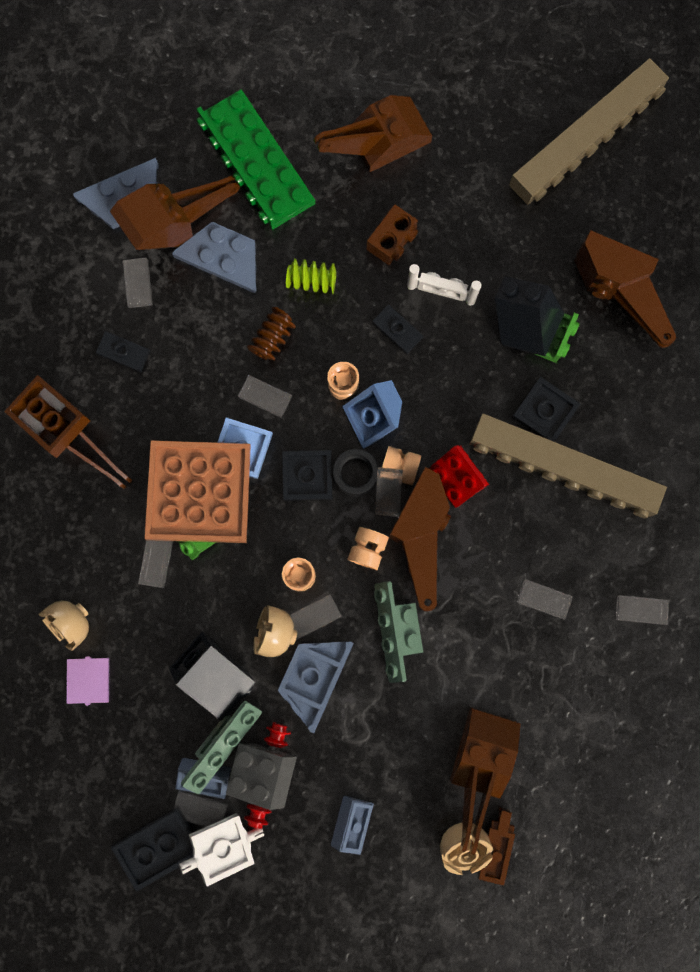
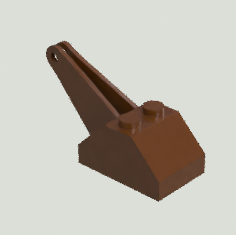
[313,95,432,172]
[110,176,240,250]
[574,230,676,348]
[4,375,132,489]
[389,467,451,611]
[450,707,521,855]

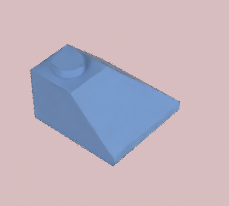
[342,380,402,449]

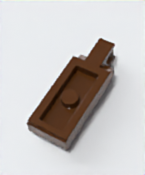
[478,808,515,886]

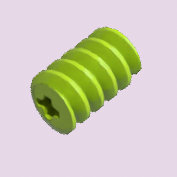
[286,258,336,294]

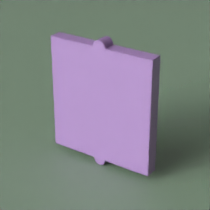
[67,656,109,706]

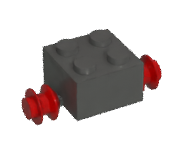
[226,723,297,829]

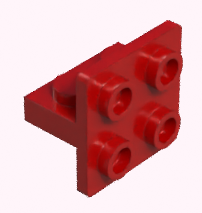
[428,445,489,508]

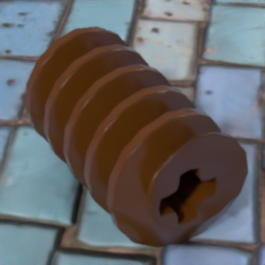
[247,306,296,360]

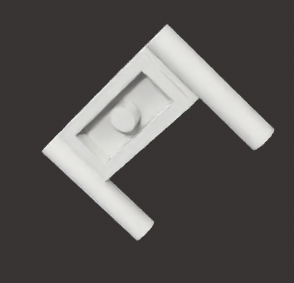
[407,264,481,306]

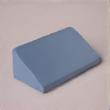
[176,758,231,799]
[331,796,374,855]

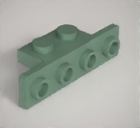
[374,581,423,683]
[181,701,262,794]

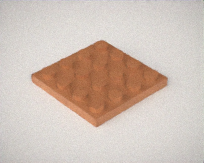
[145,441,251,543]

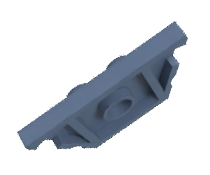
[73,158,159,229]
[172,222,257,293]
[278,642,354,733]

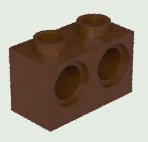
[367,204,418,265]

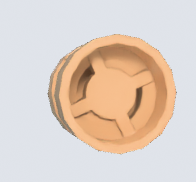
[327,362,359,400]
[380,446,422,486]
[348,527,389,570]
[282,558,316,592]

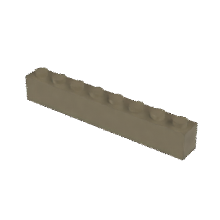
[509,58,669,205]
[469,414,667,518]

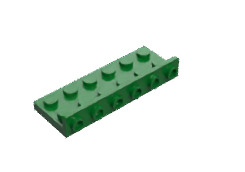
[196,89,316,230]

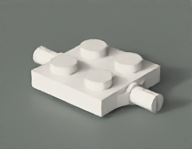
[179,813,264,886]

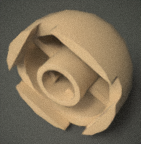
[39,600,89,651]
[253,605,297,657]
[440,823,493,875]

